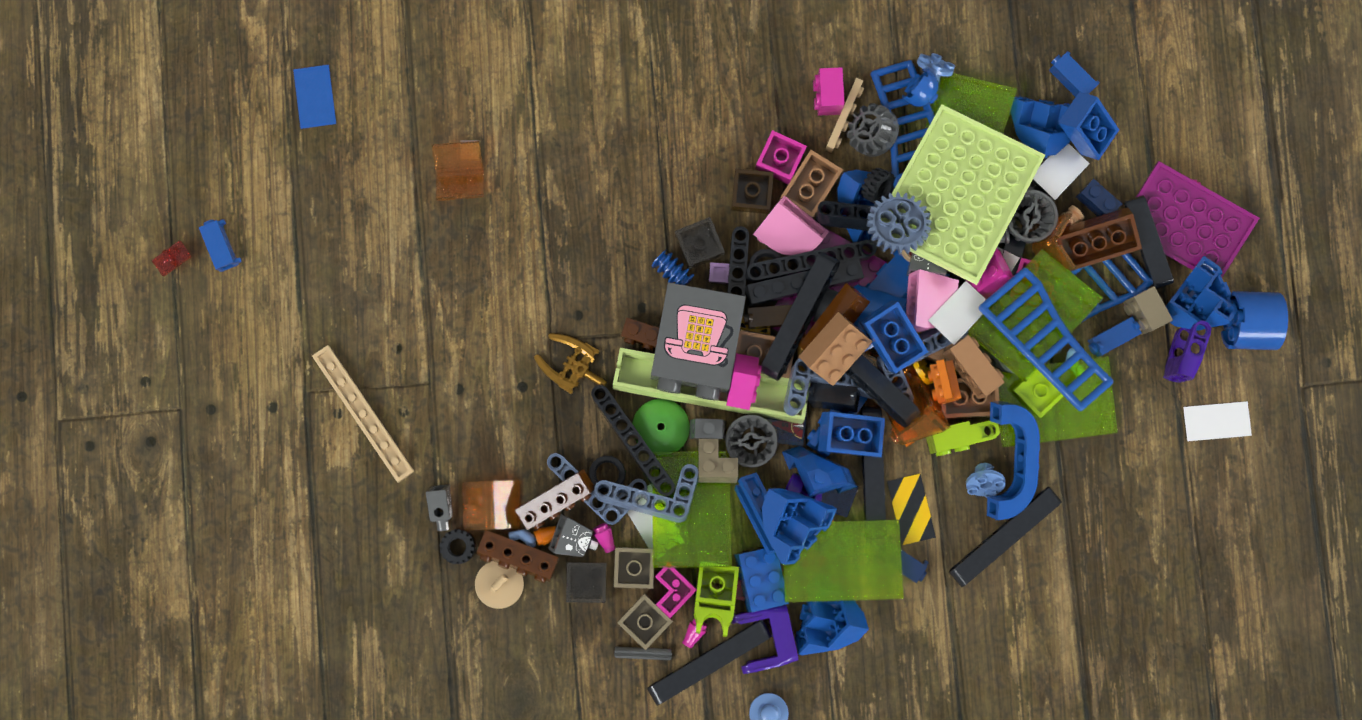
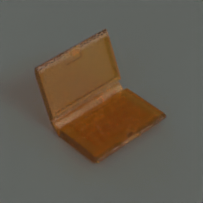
[432,141,484,201]
[1032,213,1077,277]
[462,480,521,530]

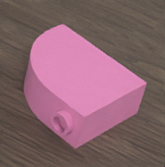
[753,196,829,256]
[906,269,959,332]

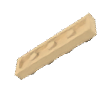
[825,78,864,153]

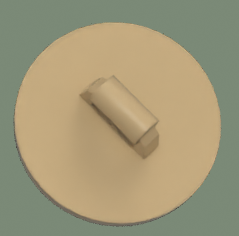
[475,561,524,609]

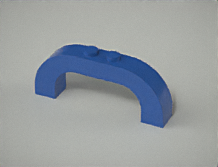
[987,401,1040,520]

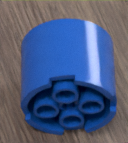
[1221,291,1288,350]

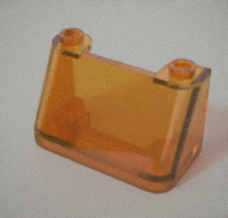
[873,365,950,445]

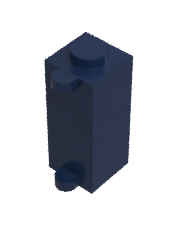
[875,536,929,583]

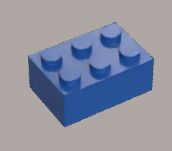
[1058,92,1119,160]
[859,300,928,374]
[818,412,885,457]
[734,548,789,613]

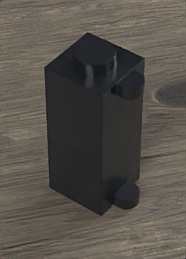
[808,382,861,412]

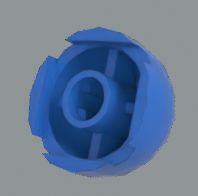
[902,68,939,107]

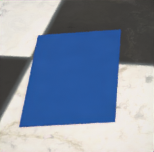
[293,65,336,129]

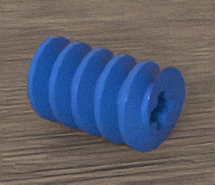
[652,249,694,286]

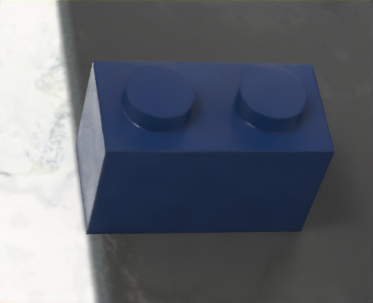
[1076,179,1122,217]

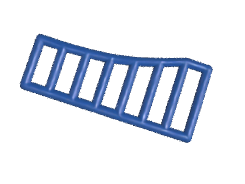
[870,60,935,188]
[1010,253,1153,356]
[979,268,1113,411]

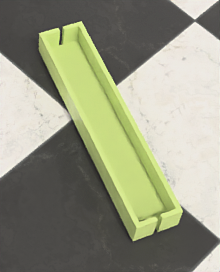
[613,348,811,424]

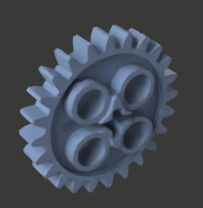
[867,192,932,255]

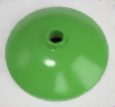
[632,399,690,456]

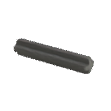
[614,647,672,660]

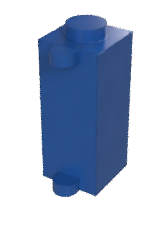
[1049,51,1100,97]
[199,219,242,272]
[1087,317,1142,357]

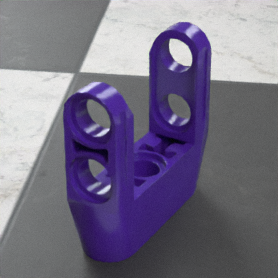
[1163,321,1211,383]
[731,605,799,674]

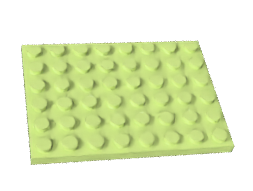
[881,104,1045,285]

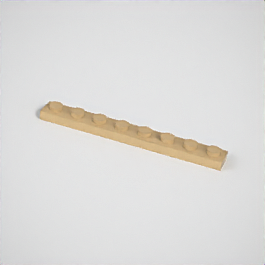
[312,345,415,483]

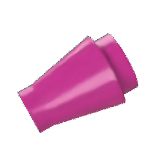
[593,523,616,553]
[682,618,708,648]

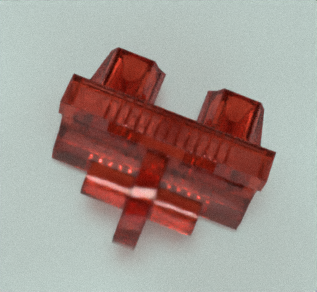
[151,240,192,276]

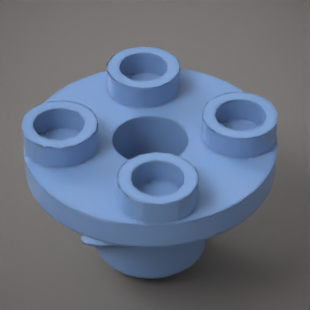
[917,53,955,82]
[966,463,1006,498]
[749,693,788,720]

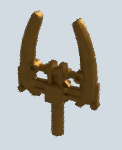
[534,333,607,394]

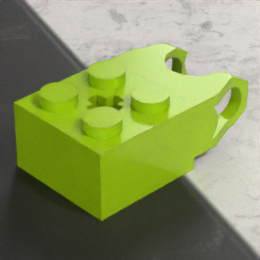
[925,421,1000,457]
[694,562,739,637]

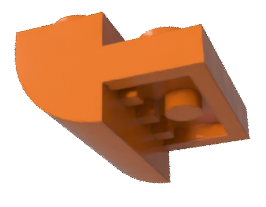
[927,359,961,405]

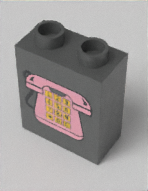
[651,283,746,401]

